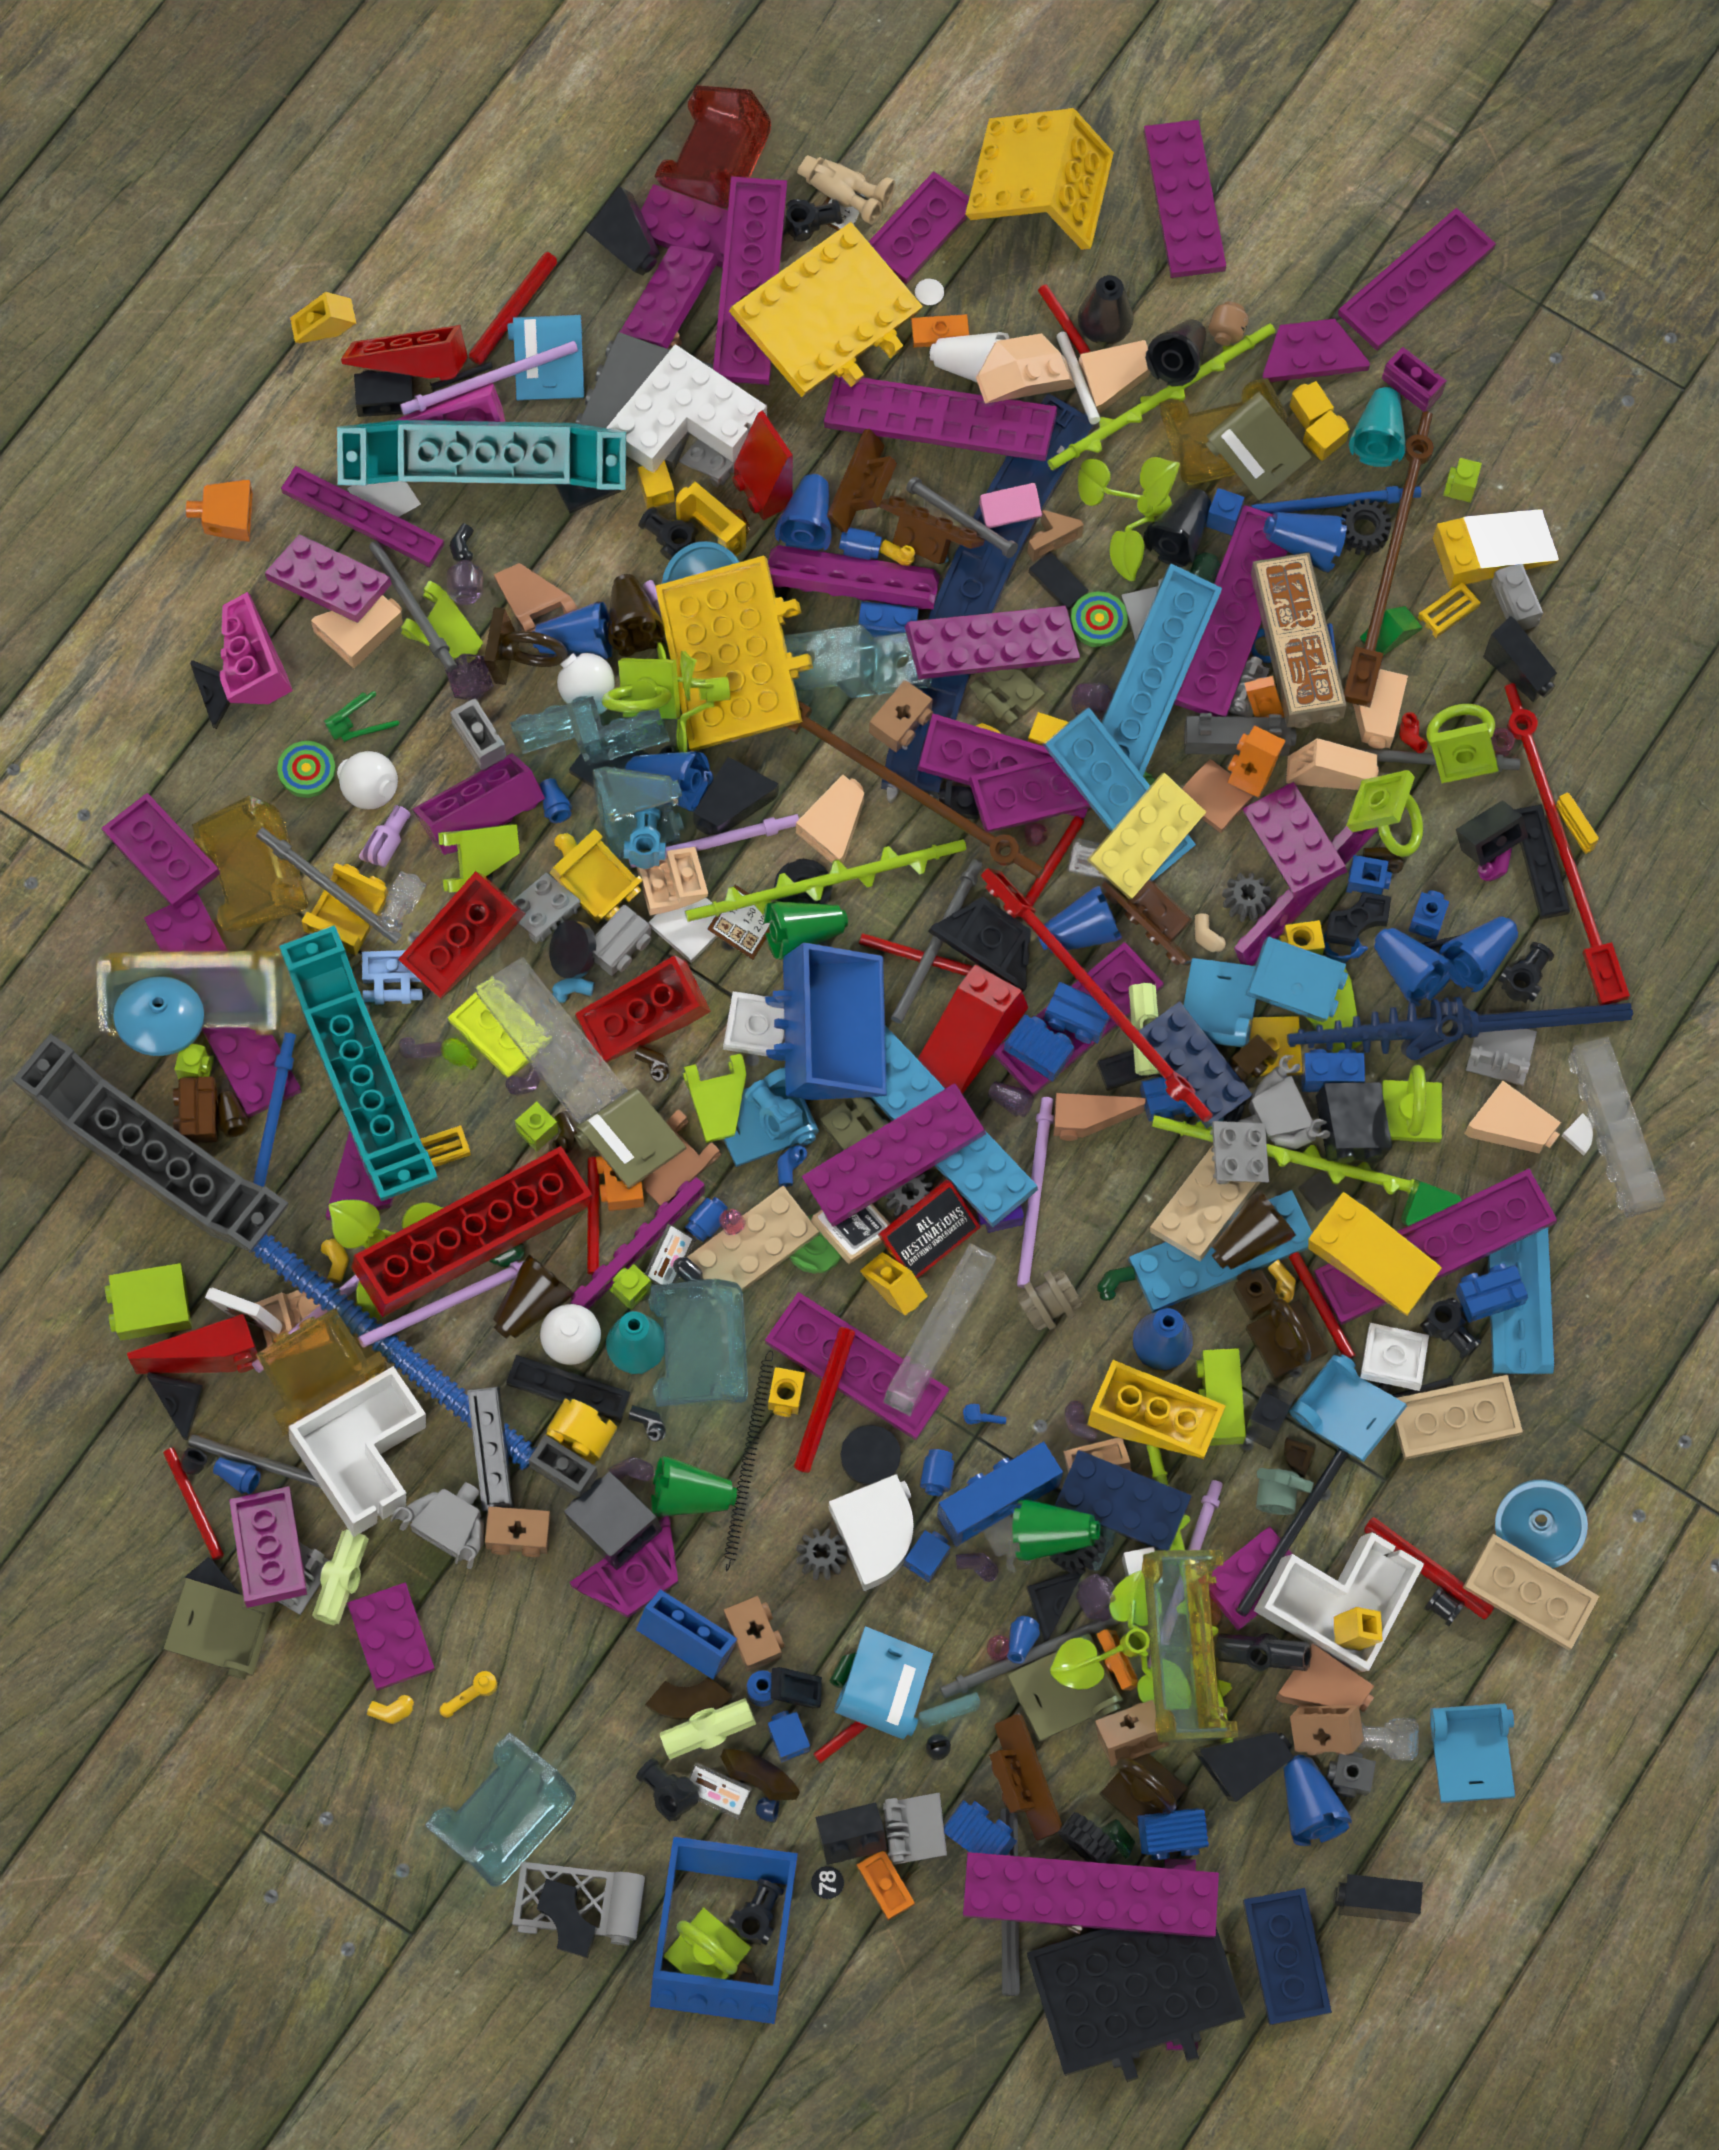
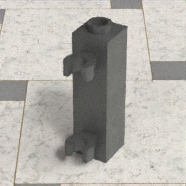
[1184,713,1296,756]

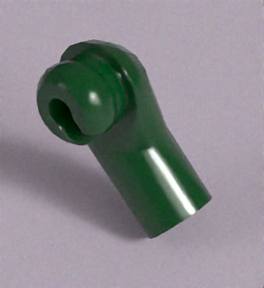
[489,1243,525,1268]
[1097,1266,1135,1301]
[829,1653,856,1688]

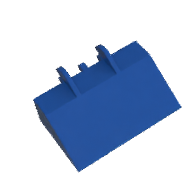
[765,942,887,1100]

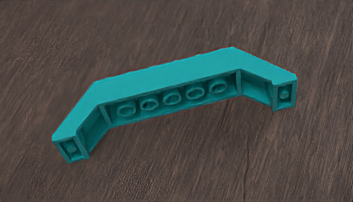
[337,420,626,490]
[279,925,438,1201]

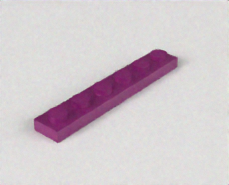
[281,466,444,568]
[570,1177,705,1310]

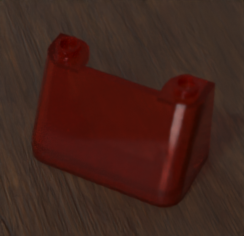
[654,85,771,208]

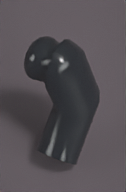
[449,523,474,565]
[673,1257,703,1299]
[628,1405,666,1442]

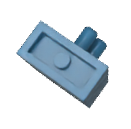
[1245,937,1348,1023]

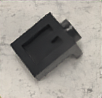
[939,780,979,819]

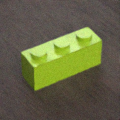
[1196,1349,1246,1446]

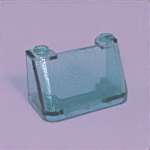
[593,767,684,859]
[649,1278,748,1408]
[425,1732,576,1887]

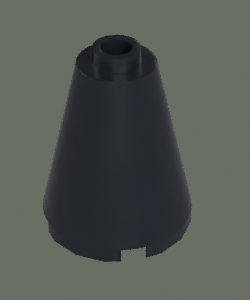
[1078,275,1134,344]
[1145,319,1206,386]
[1143,489,1211,567]

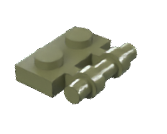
[970,669,1045,726]
[820,1097,888,1151]

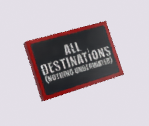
[878,1179,981,1279]

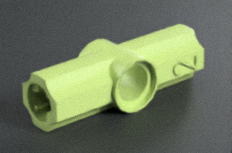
[1129,983,1159,1076]
[312,1529,369,1625]
[660,1698,756,1759]

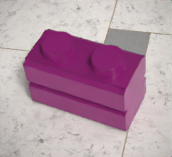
[1382,347,1447,412]

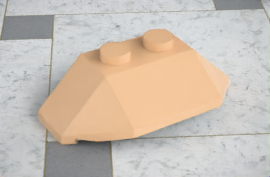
[976,333,1076,404]

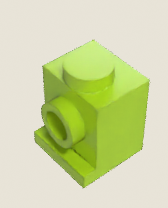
[1443,458,1482,503]
[174,1044,214,1079]
[609,1264,652,1310]

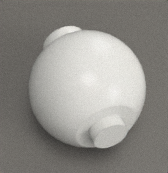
[557,653,615,715]
[337,751,398,809]
[540,1304,601,1365]

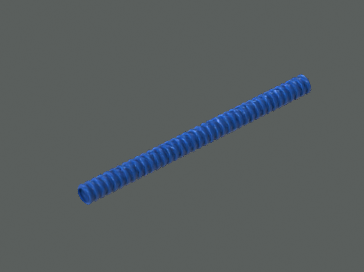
[249,1232,537,1470]

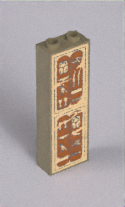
[1251,553,1346,728]

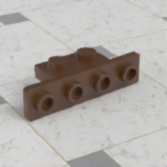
[827,428,897,532]
[879,496,985,564]
[1101,880,1192,966]
[989,1714,1062,1841]

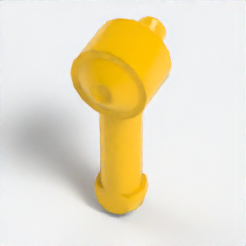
[439,1671,497,1718]

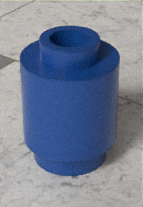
[839,527,882,560]
[685,1197,729,1242]
[920,1449,955,1496]
[747,1671,775,1707]

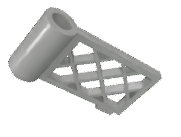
[512,1862,645,1946]

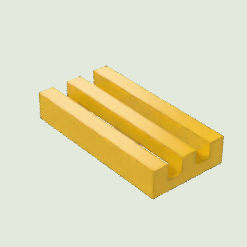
[1418,582,1481,638]
[1556,792,1599,854]
[420,1125,471,1167]

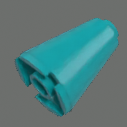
[1349,387,1406,467]
[606,1311,666,1374]

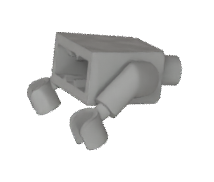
[1238,1055,1330,1150]
[390,1482,484,1569]

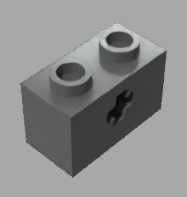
[529,1435,598,1497]

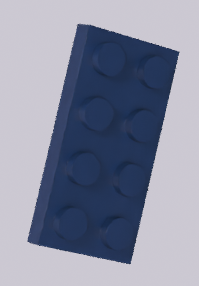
[1139,1001,1253,1129]
[1055,1450,1192,1554]
[1243,1888,1332,2026]

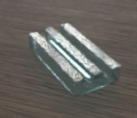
[918,1692,981,1729]

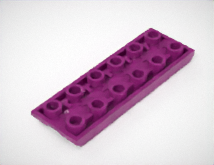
[768,545,940,609]

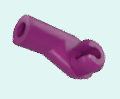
[1478,848,1512,882]

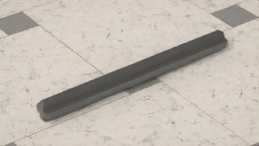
[1000,1808,1020,1996]

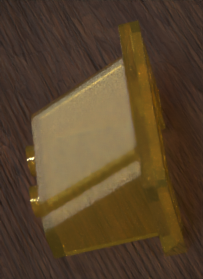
[255,1308,387,1436]

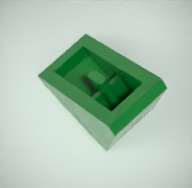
[1360,606,1423,656]
[1400,1179,1462,1226]

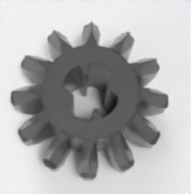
[1222,872,1272,923]
[884,1173,933,1218]
[796,1529,847,1581]

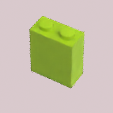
[105,1263,192,1341]

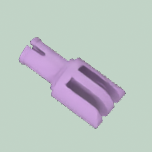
[359,805,411,868]

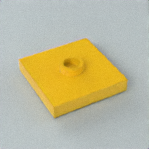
[1241,1016,1302,1077]

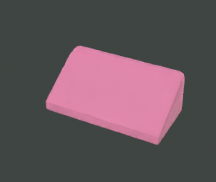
[979,483,1042,529]

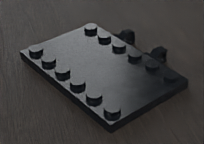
[1027,1927,1246,2082]

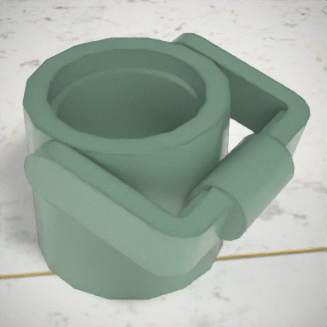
[1256,1468,1314,1515]

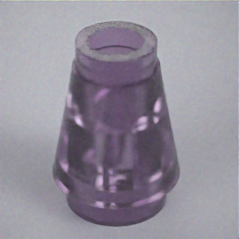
[988,1081,1034,1117]

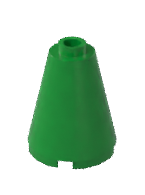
[763,902,848,960]
[651,1456,737,1517]
[1012,1499,1100,1561]

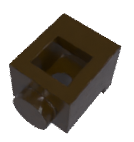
[1230,1034,1278,1082]
[1233,1269,1278,1320]

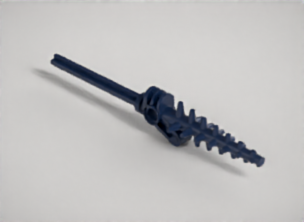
[1287,997,1633,1060]

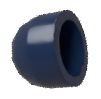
[755,1797,780,1823]

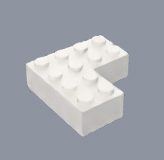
[607,344,767,473]
[289,1366,426,1537]
[1254,1532,1424,1673]

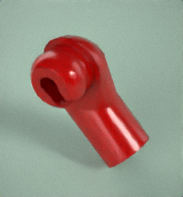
[1400,712,1428,753]

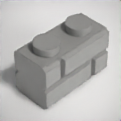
[1491,563,1543,630]
[450,699,506,770]
[592,905,651,976]

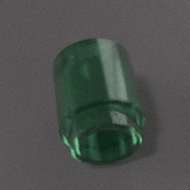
[1189,552,1221,584]

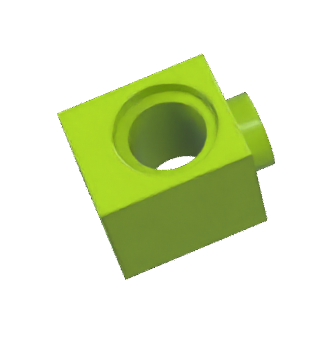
[515,1101,559,1152]

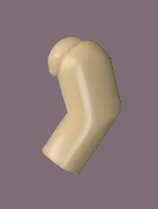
[1195,914,1226,952]

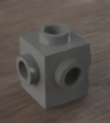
[1327,1751,1376,1798]

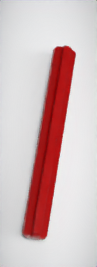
[469,252,557,365]
[794,1327,855,1473]
[1364,1518,1495,1620]

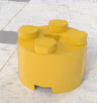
[546,1398,617,1465]

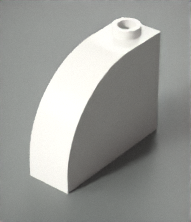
[829,1474,913,1591]

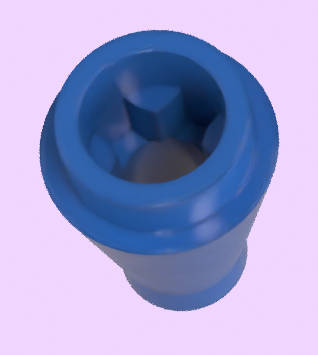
[540,778,572,823]
[213,1457,261,1494]
[1007,1616,1040,1664]

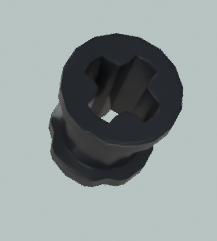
[1424,1587,1465,1627]

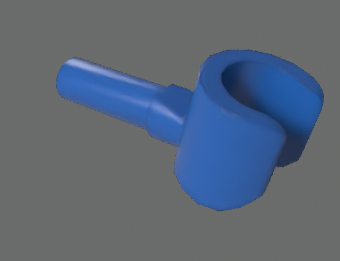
[963,1404,1006,1425]

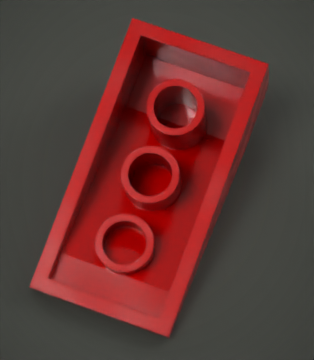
[341,325,468,380]
[732,410,793,521]
[398,871,526,999]
[575,955,711,1065]
[918,965,1029,1094]
[127,1314,259,1374]

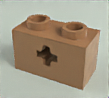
[869,680,933,753]
[485,1507,551,1557]
[724,1596,785,1672]
[1095,1700,1169,1767]
[1290,1705,1364,1755]

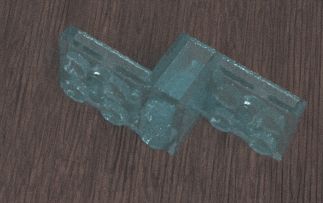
[784,624,931,698]
[510,696,670,766]

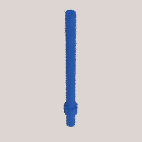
[1251,486,1421,514]
[253,1032,296,1187]

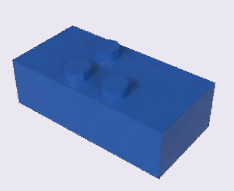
[937,1441,1063,1547]

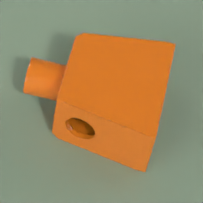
[186,480,253,542]

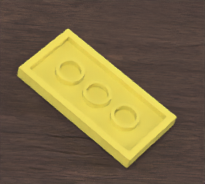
[1087,773,1206,899]

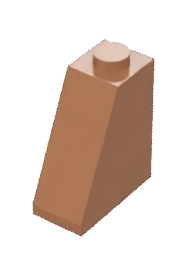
[1275,1644,1374,1712]

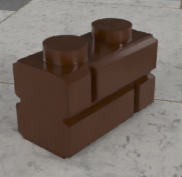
[173,1076,218,1143]

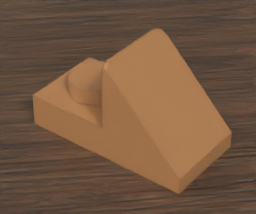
[1027,510,1084,562]

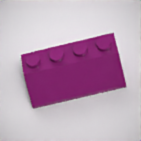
[412,753,545,855]

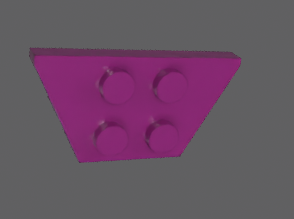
[1262,319,1370,383]
[325,1131,394,1221]
[569,1516,679,1618]

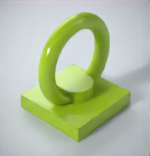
[601,658,681,719]
[1426,704,1499,783]
[1346,770,1423,857]
[1381,1065,1442,1143]
[663,1907,752,1980]

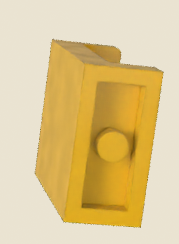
[676,481,746,557]
[550,829,643,923]
[301,863,389,956]

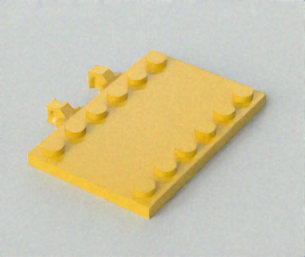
[729,222,923,397]
[655,556,813,751]

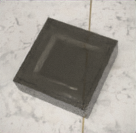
[1298,1170,1341,1212]

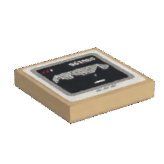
[811,1204,890,1264]

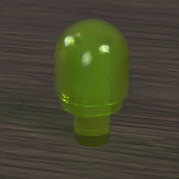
[440,1038,479,1070]

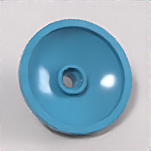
[662,541,739,584]
[114,976,204,1056]
[1495,1479,1588,1569]

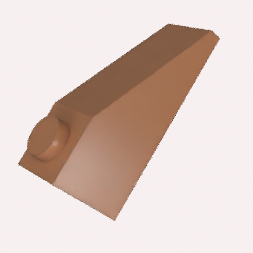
[1053,1093,1145,1141]

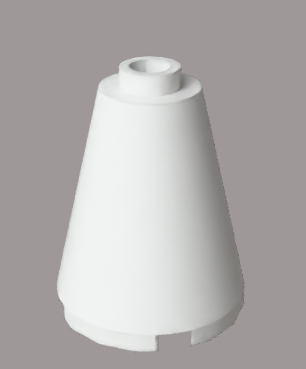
[930,332,1010,383]

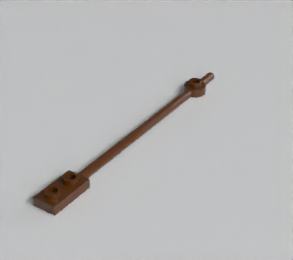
[1344,411,1434,708]
[785,700,1044,878]

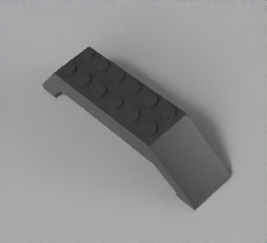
[12,1033,289,1252]

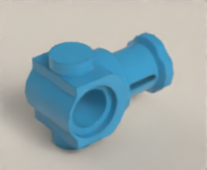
[624,806,666,869]
[745,1080,803,1140]

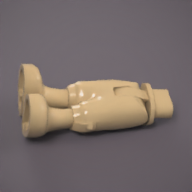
[797,155,895,225]

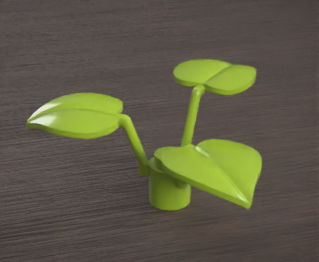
[1078,457,1180,581]
[657,642,730,752]
[328,1200,444,1321]
[1050,1570,1189,1712]

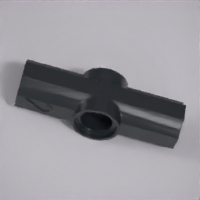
[1215,1633,1312,1671]

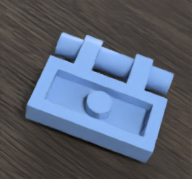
[362,950,423,1005]

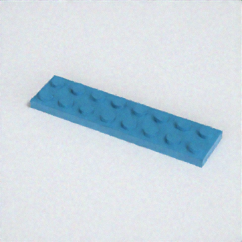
[1101,564,1222,776]
[870,1026,1038,1227]

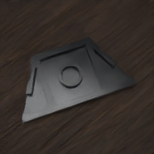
[928,897,1031,992]

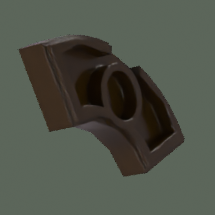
[645,1677,733,1720]
[720,1749,800,1800]

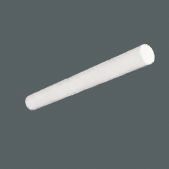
[1056,332,1100,424]

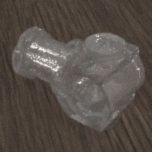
[377,871,427,932]
[1357,1718,1419,1761]

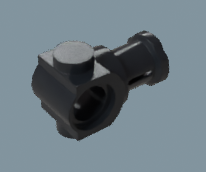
[786,199,842,242]
[638,506,699,561]
[1498,942,1554,1003]
[1420,1297,1482,1360]
[636,1758,699,1822]
[727,1878,784,1946]

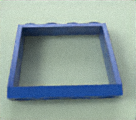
[650,1837,798,2024]

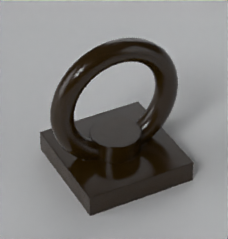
[484,607,568,685]
[1246,1297,1328,1381]
[1100,1753,1188,1829]

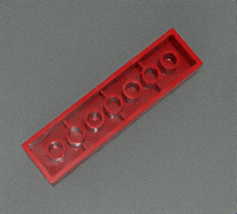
[351,1146,592,1317]

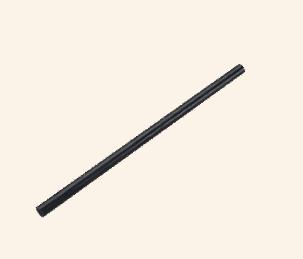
[1236,1383,1393,1617]

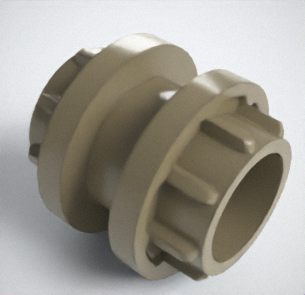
[1017,1270,1082,1331]

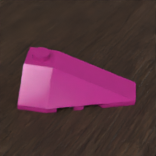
[394,383,505,422]
[220,592,293,705]

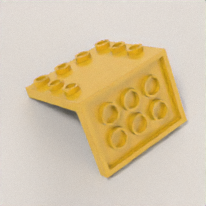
[965,108,1114,250]

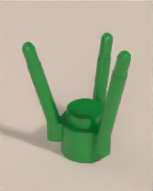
[323,691,400,743]

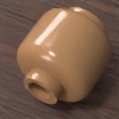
[1208,302,1249,346]

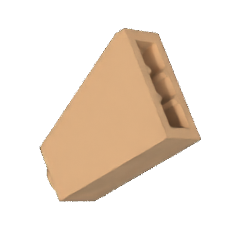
[1078,340,1150,414]
[311,595,403,668]
[1347,669,1408,749]
[1286,738,1379,790]
[796,775,865,865]
[1464,1081,1561,1153]

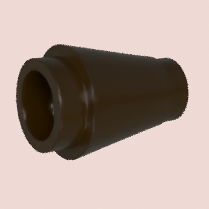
[217,1091,249,1137]

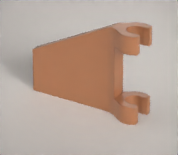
[494,563,577,632]
[642,1110,722,1206]

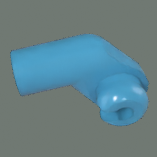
[552,979,595,1003]

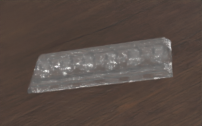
[475,957,628,1124]

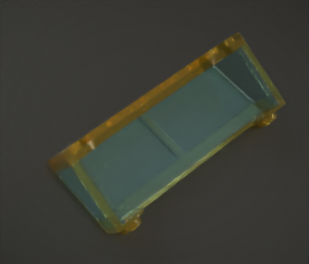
[96,951,284,1036]
[1142,1550,1238,1743]

